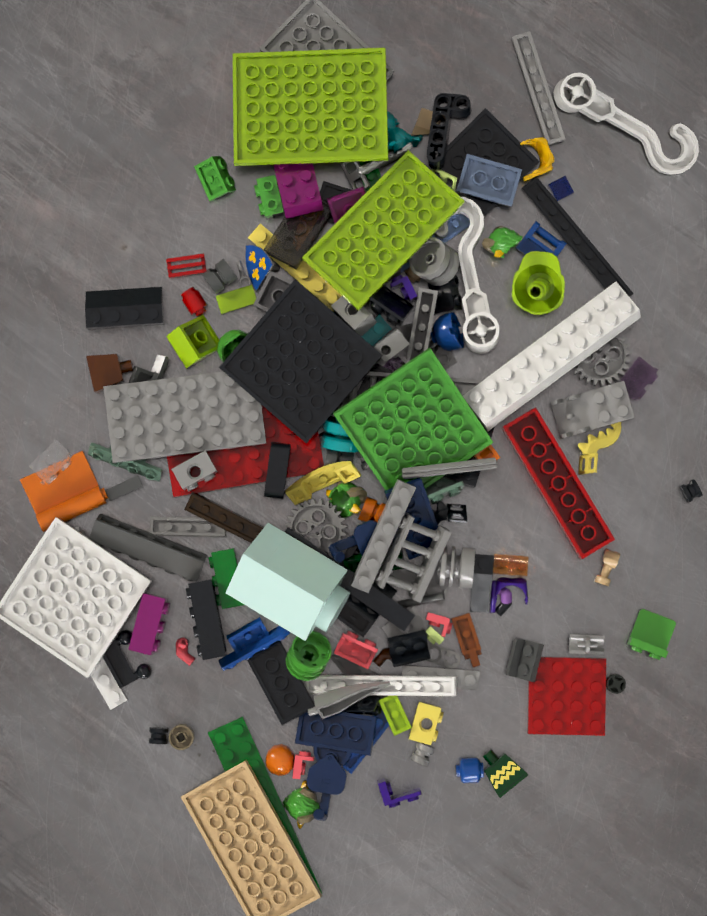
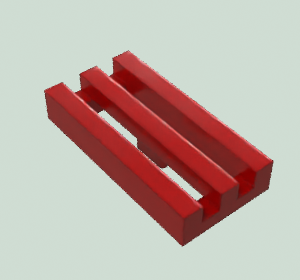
[166,253,207,278]

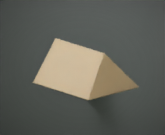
[411,108,441,136]

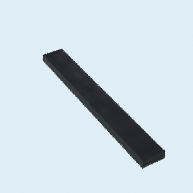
[521,177,634,297]
[285,527,415,631]

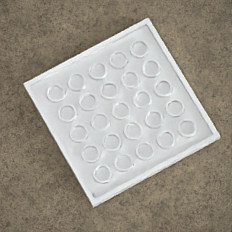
[0,517,152,678]

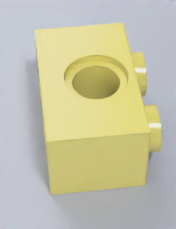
[408,701,444,745]

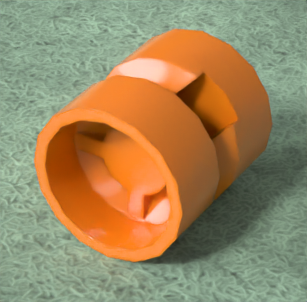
[358,496,386,522]

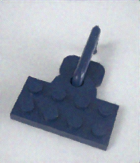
[329,478,438,563]
[295,712,377,821]

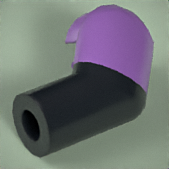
[495,587,512,616]

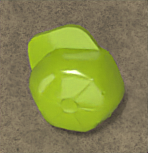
[512,251,565,315]

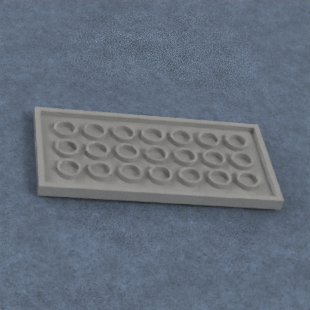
[103,372,266,463]

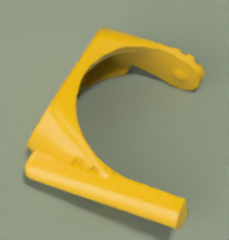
[520,137,554,181]

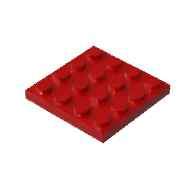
[528,657,606,736]

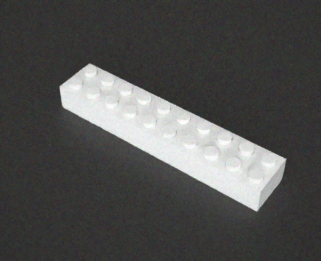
[463,282,641,432]

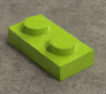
[379,696,412,736]

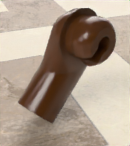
[373,648,391,667]

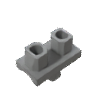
[569,634,605,655]

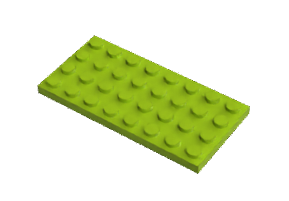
[302,150,465,311]

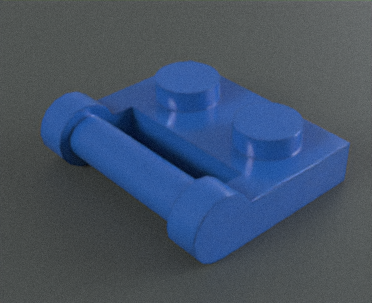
[516,221,567,256]

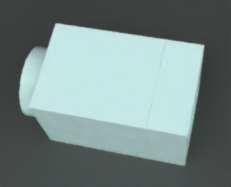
[226,523,350,641]

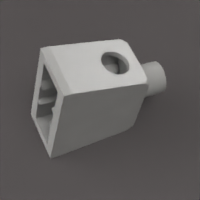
[372,327,409,362]

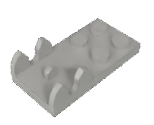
[550,381,635,439]

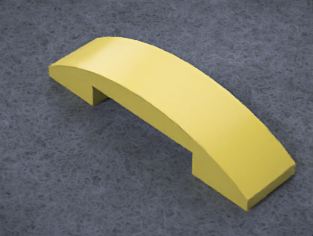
[285,461,361,505]

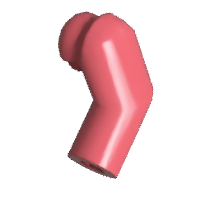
[175,637,196,666]

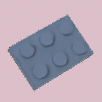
[456,154,522,207]

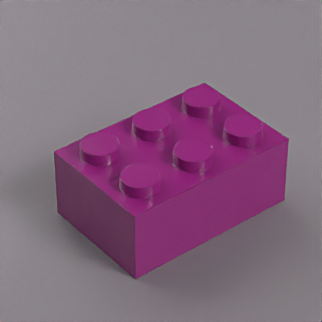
[273,163,323,218]
[128,593,170,655]

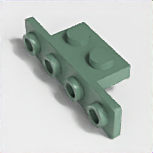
[88,443,163,482]

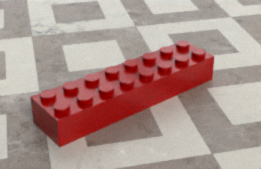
[502,407,615,559]

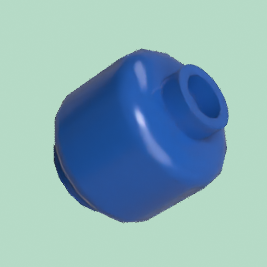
[456,758,484,783]

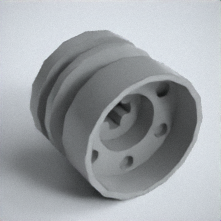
[437,546,475,589]

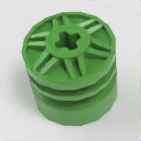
[286,631,332,681]

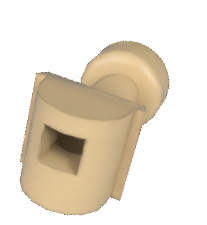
[594,548,620,587]

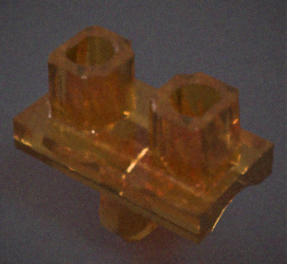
[493,554,529,576]

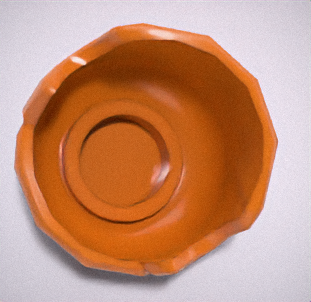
[266,744,294,776]

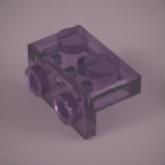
[619,356,658,401]

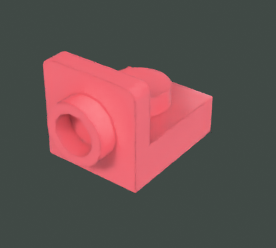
[426,612,453,637]
[292,751,314,779]

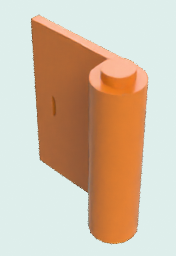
[20,450,108,532]

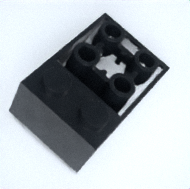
[369,285,414,327]
[337,580,397,637]

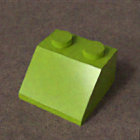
[166,314,219,369]

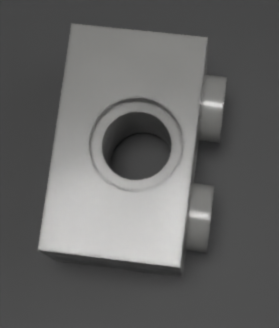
[331,296,377,336]
[172,451,217,491]
[382,606,426,638]

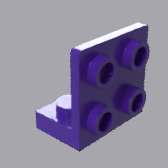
[377,779,422,808]

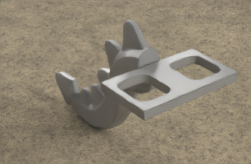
[341,143,413,190]

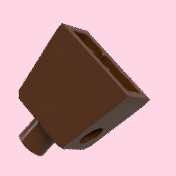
[86,354,133,393]

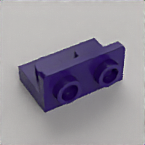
[390,275,417,303]

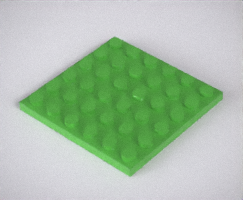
[333,348,493,490]

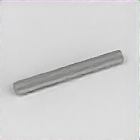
[402,458,497,479]

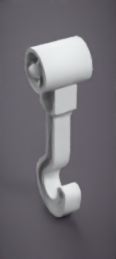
[553,73,699,175]
[434,197,499,354]

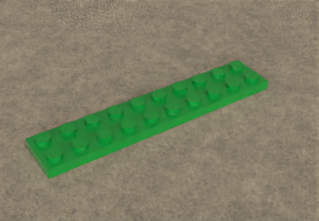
[208,717,322,893]

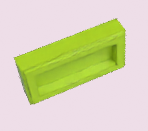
[216,285,256,315]

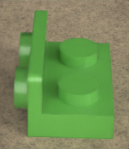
[194,156,236,201]

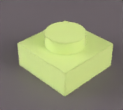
[425,626,444,645]

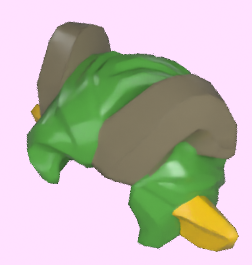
[482,226,523,258]
[326,480,367,517]
[282,780,320,829]

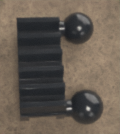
[103,630,152,688]

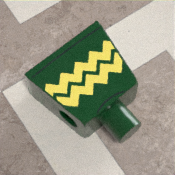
[483,749,528,798]

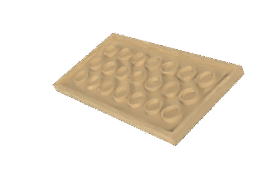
[181,760,322,916]

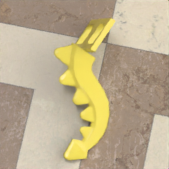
[578,422,622,475]

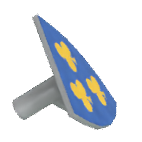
[245,245,279,291]

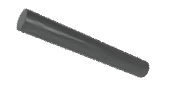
[397,592,445,608]

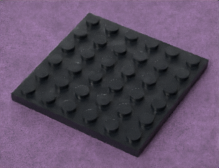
[219,280,383,443]

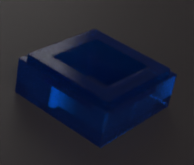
[548,176,574,202]

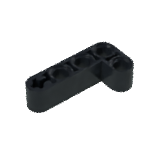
[426,93,472,170]

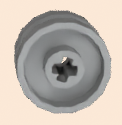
[409,237,459,286]

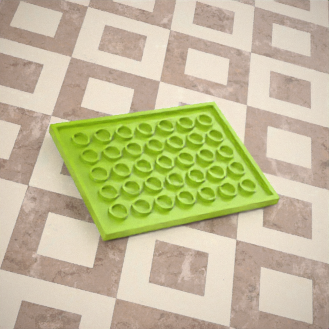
[233,48,388,166]

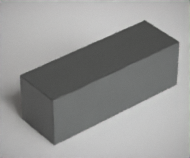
[105,475,143,501]

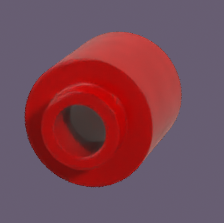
[181,287,208,316]

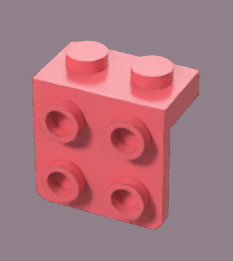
[334,631,378,669]

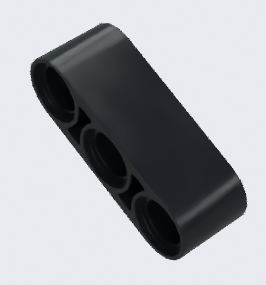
[264,442,291,499]

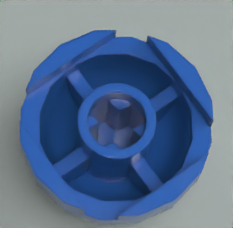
[431,312,465,351]

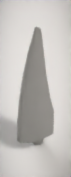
[308,681,390,719]

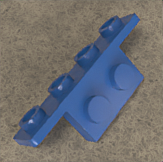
[218,617,290,671]

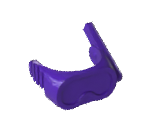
[490,577,528,613]

